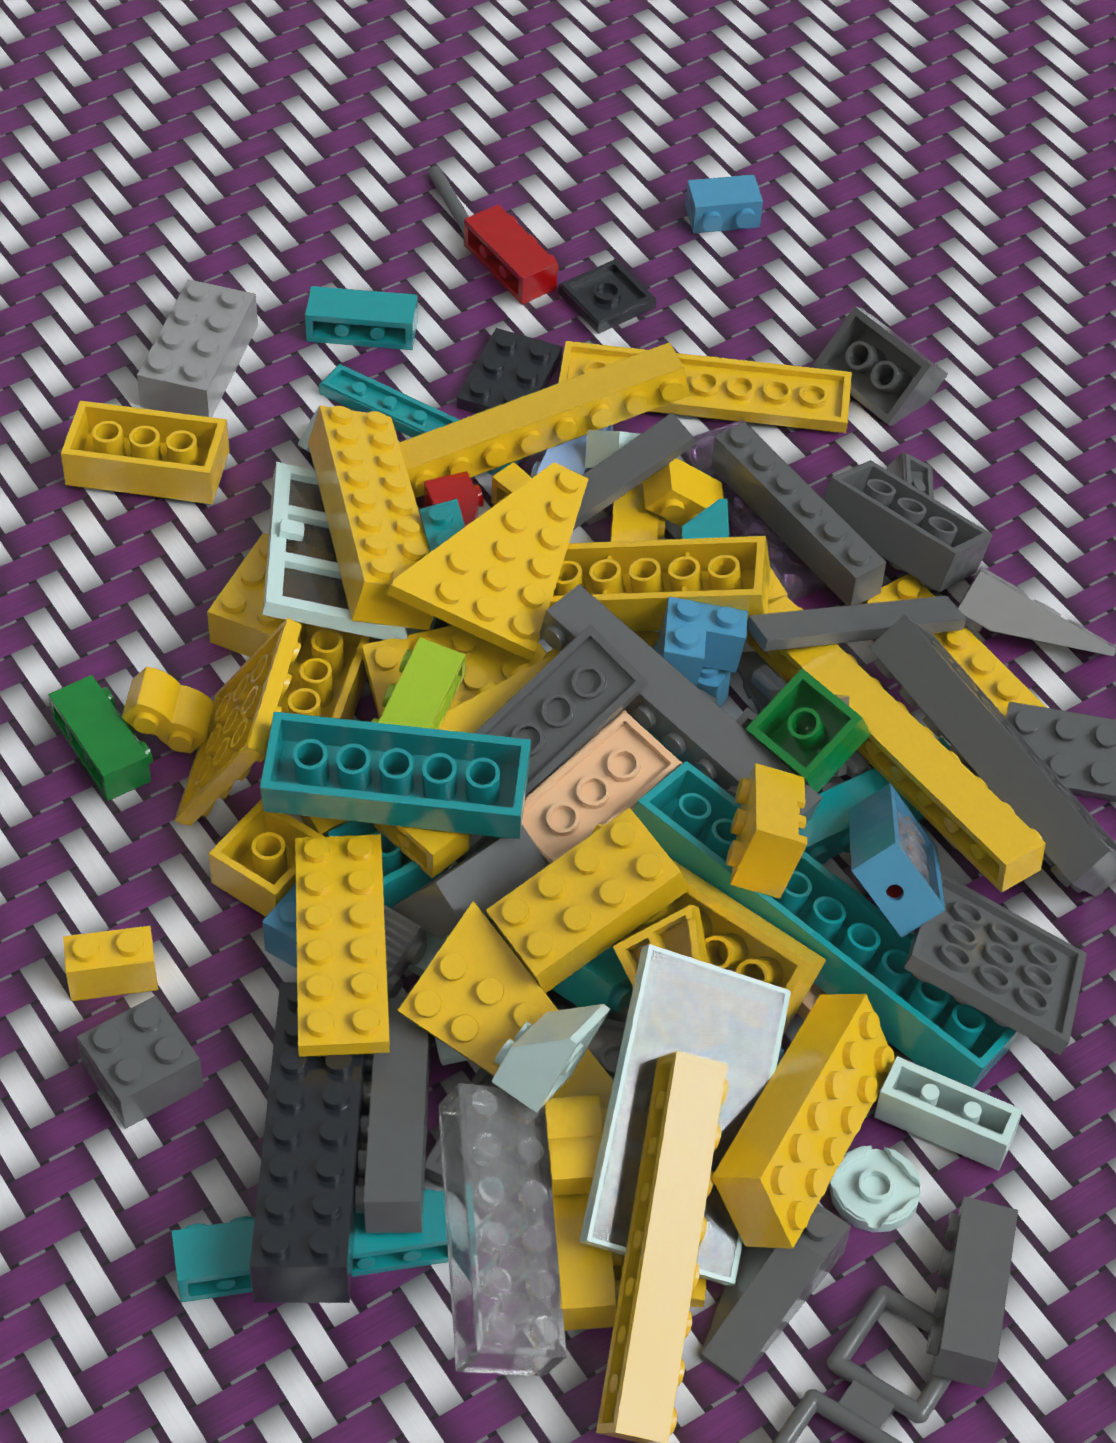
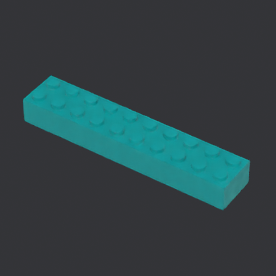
[633,761,1019,1089]

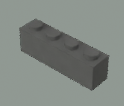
[926,1196,1018,1389]

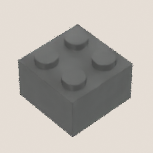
[77,995,204,1129]

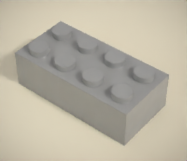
[137,279,258,417]

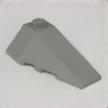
[957,566,1116,656]

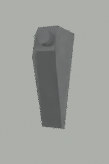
[701,1204,851,1385]

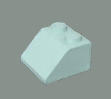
[491,1004,610,1113]

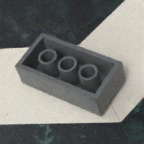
[823,460,993,592]

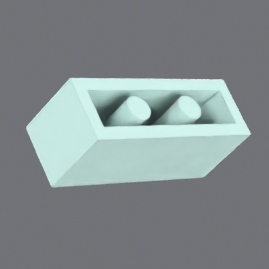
[874,1056,1023,1171]

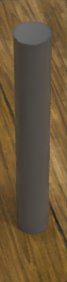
[428,166,469,234]

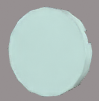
[830,1146,921,1232]

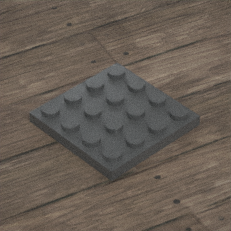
[903,873,1087,1055]

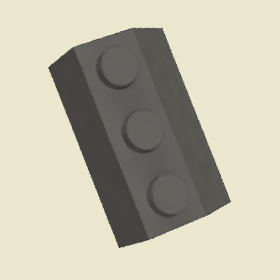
[813,306,948,426]
[392,825,548,939]

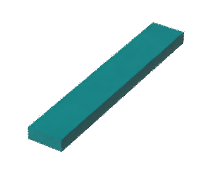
[319,364,522,476]

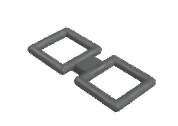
[772,1285,952,1443]

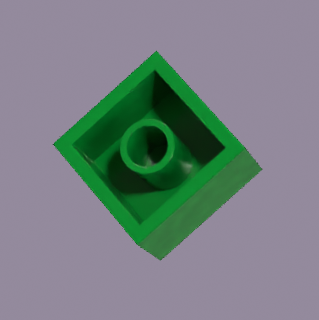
[746,668,871,793]

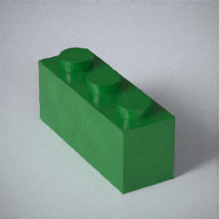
[48,675,153,802]

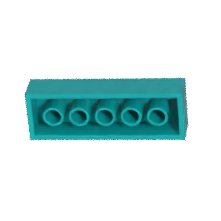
[260,712,531,839]

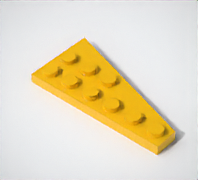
[398,901,646,1162]

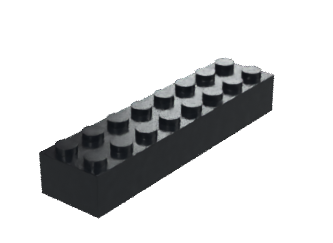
[250,982,366,1303]

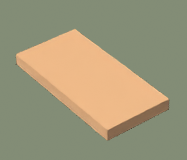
[522,710,683,865]

